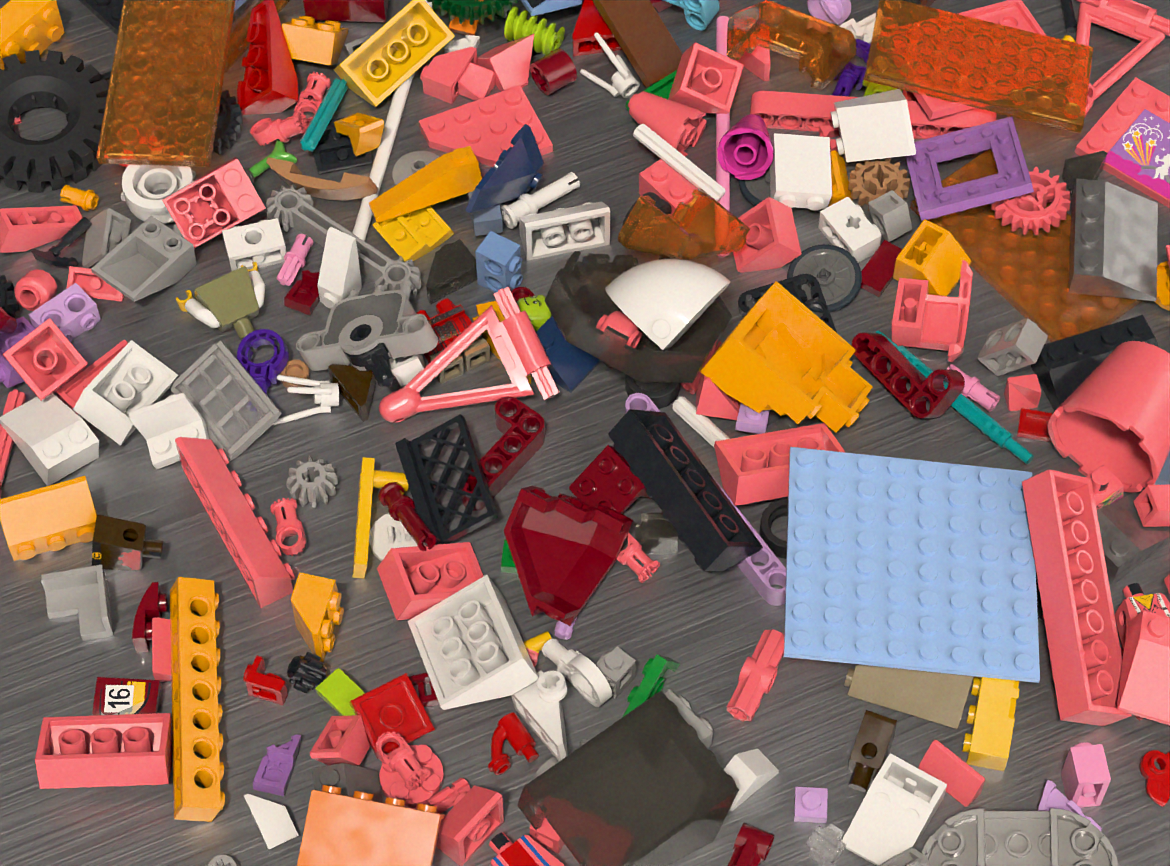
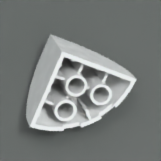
[605,259,731,350]

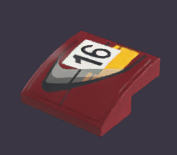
[92,677,161,716]

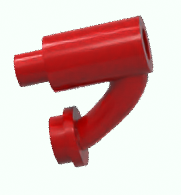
[488,712,539,775]

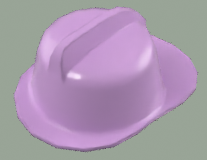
[807,0,851,28]

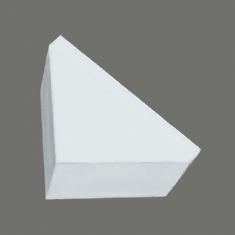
[710,748,779,812]

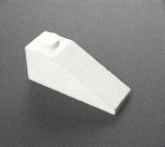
[317,227,362,309]
[511,670,569,766]

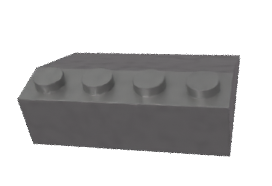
[1068,179,1158,301]

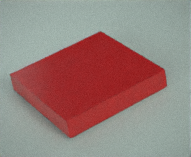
[349,673,435,759]

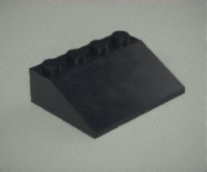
[1031,315,1158,411]

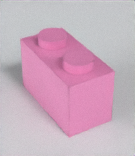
[1061,742,1111,808]

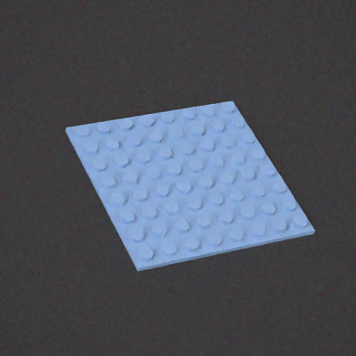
[783,447,1040,683]

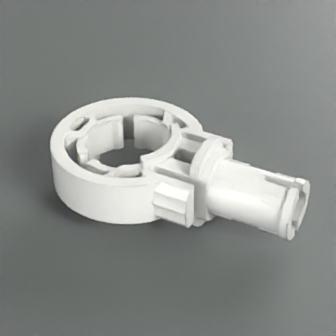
[542,638,612,707]

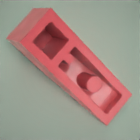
[0,205,83,253]

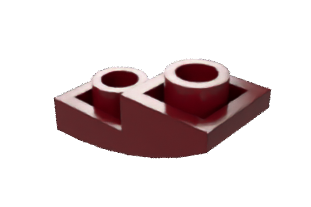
[132,582,168,653]

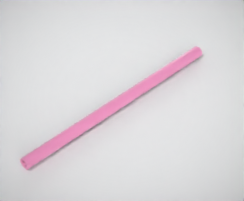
[716,16,730,257]

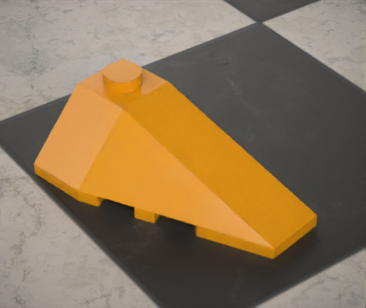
[369,146,482,223]

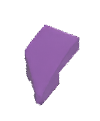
[253,734,301,796]

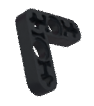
[738,274,837,333]

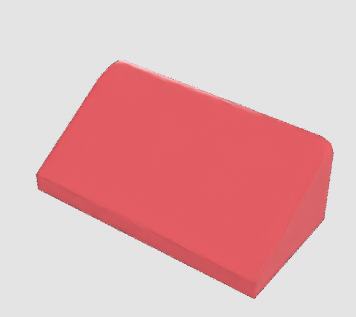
[67,266,125,302]
[152,617,171,682]
[918,740,985,807]

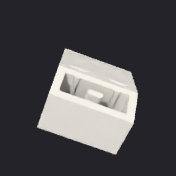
[840,753,947,866]

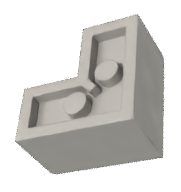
[41,565,114,641]

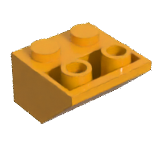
[282,16,349,66]
[893,219,971,296]
[290,572,344,662]

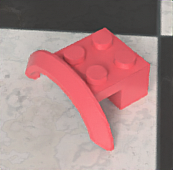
[892,260,973,363]

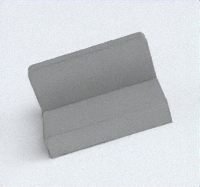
[81,208,131,268]

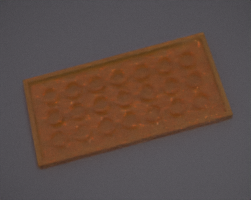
[96,0,236,167]
[863,0,1093,133]
[910,149,1143,342]

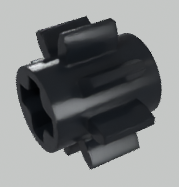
[287,652,326,693]

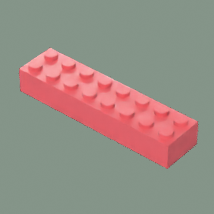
[1022,469,1132,726]

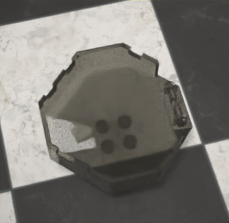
[545,251,732,383]

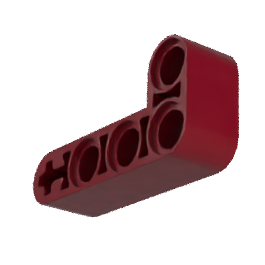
[851,332,965,418]
[461,396,545,511]

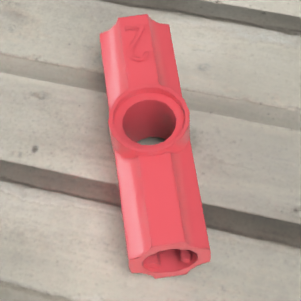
[727,629,784,722]

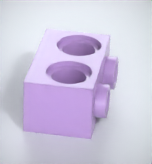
[28,283,101,343]

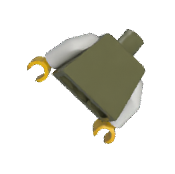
[175,262,265,341]

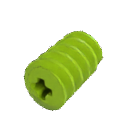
[504,6,565,56]

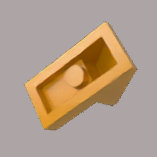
[334,112,384,156]

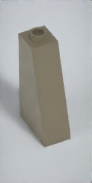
[844,664,974,729]

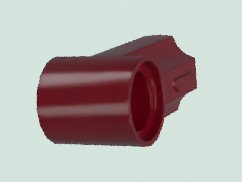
[728,823,774,866]

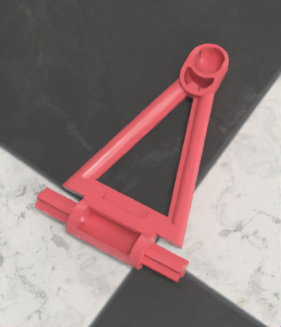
[1062,0,1170,121]
[379,287,560,423]

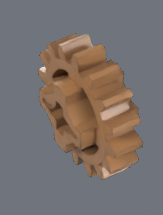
[848,158,910,211]

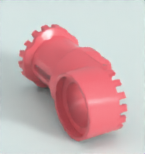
[294,72,331,124]
[250,110,309,146]
[270,498,306,556]
[617,532,660,583]
[376,732,431,791]

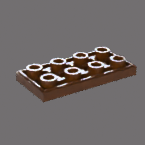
[592,0,682,88]

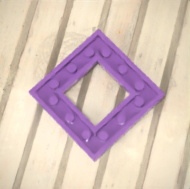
[906,116,1034,221]

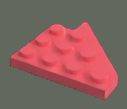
[419,85,553,167]

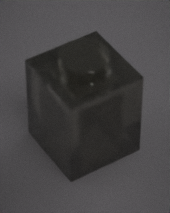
[635,513,678,554]

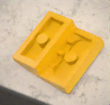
[372,206,454,262]

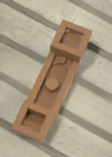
[266,157,378,200]

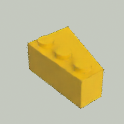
[962,676,1020,771]

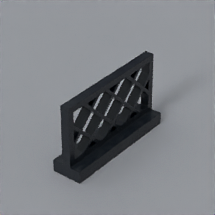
[395,414,498,545]

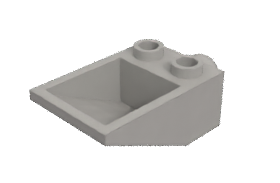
[91,216,197,302]

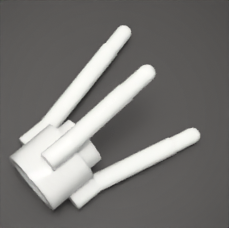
[580,33,640,98]
[272,375,339,425]

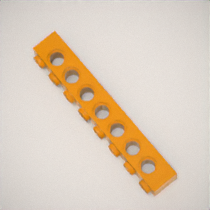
[170,577,225,822]

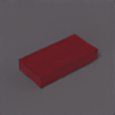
[860,240,903,297]

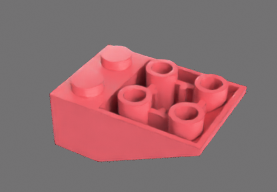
[162,157,266,248]

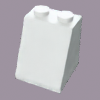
[830,89,916,162]

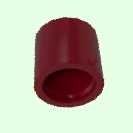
[530,48,577,95]

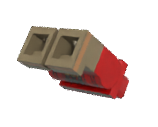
[416,298,490,384]

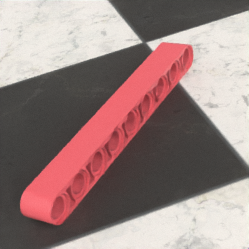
[750,91,997,139]

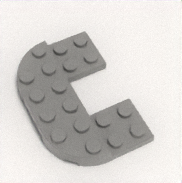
[922,808,1119,866]

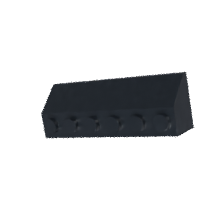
[608,409,763,571]

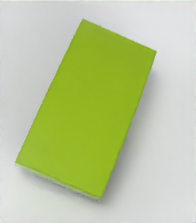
[315,668,365,716]

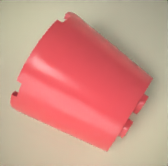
[1048,341,1170,493]

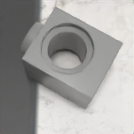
[868,190,913,242]

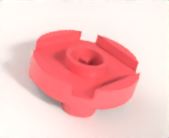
[379,745,444,808]

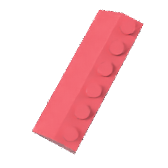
[175,437,295,608]

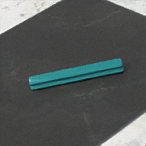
[300,78,348,151]

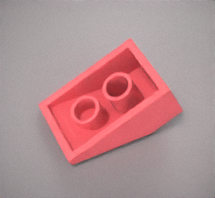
[377,542,484,620]
[1117,610,1170,726]

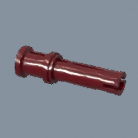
[378,482,436,551]

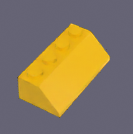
[333,0,455,107]

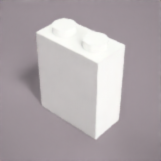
[769,133,832,211]

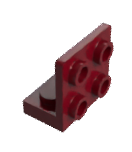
[569,445,651,514]

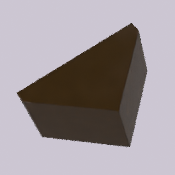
[328,364,376,422]

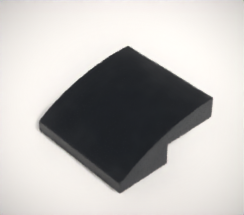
[312,117,373,174]

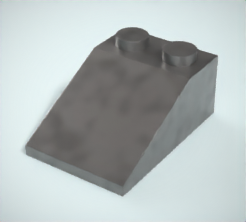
[1097,492,1170,585]

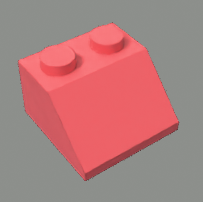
[668,42,744,114]
[639,159,714,229]
[730,197,802,273]
[3,318,88,401]
[436,785,504,866]

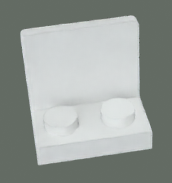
[129,393,209,470]

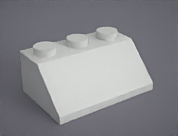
[519,201,610,261]

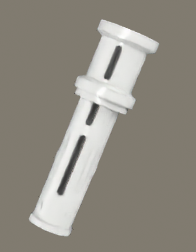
[500,172,580,229]

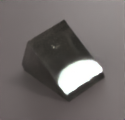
[1061,151,1108,198]

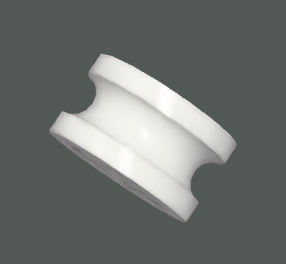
[536,671,567,703]

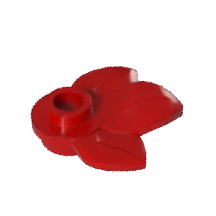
[1140,750,1170,807]

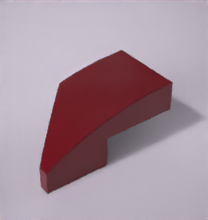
[284,270,320,315]

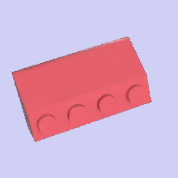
[714,423,845,506]
[35,713,172,789]

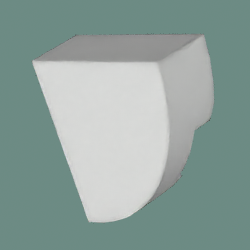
[444,35,480,54]

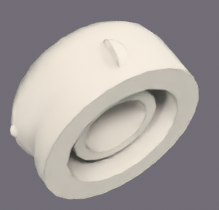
[121,152,196,224]

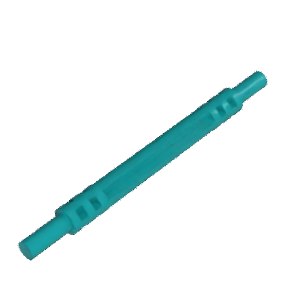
[875,330,1034,465]

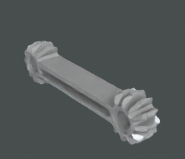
[266,183,422,299]

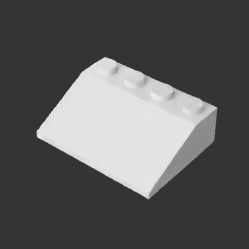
[407,575,539,710]

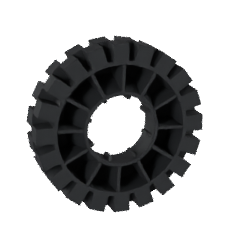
[0,50,117,192]

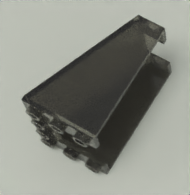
[517,691,739,866]

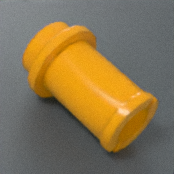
[60,185,99,211]

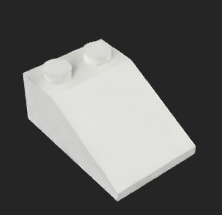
[73,340,178,445]
[0,394,99,486]

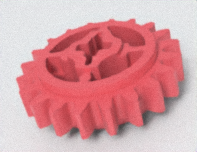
[991,167,1071,235]

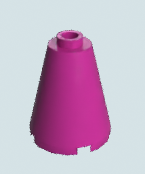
[717,114,774,180]

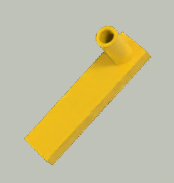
[352,457,408,579]

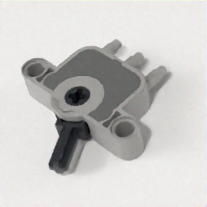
[296,280,438,388]

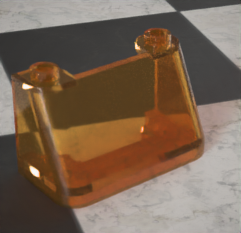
[726,0,856,90]
[617,189,750,260]

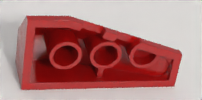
[237,0,299,115]

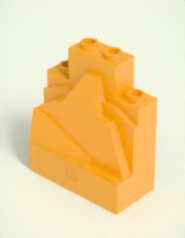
[700,281,873,433]

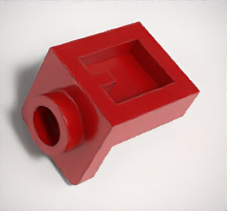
[243,655,288,706]

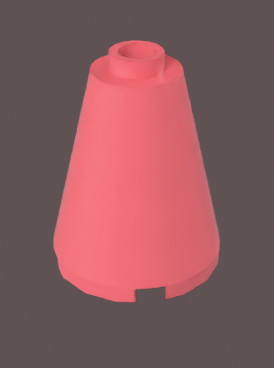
[628,91,707,157]

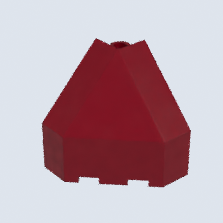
[503,485,633,626]

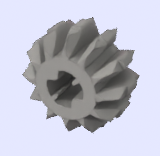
[286,455,338,508]

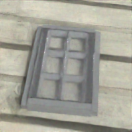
[170,340,282,462]

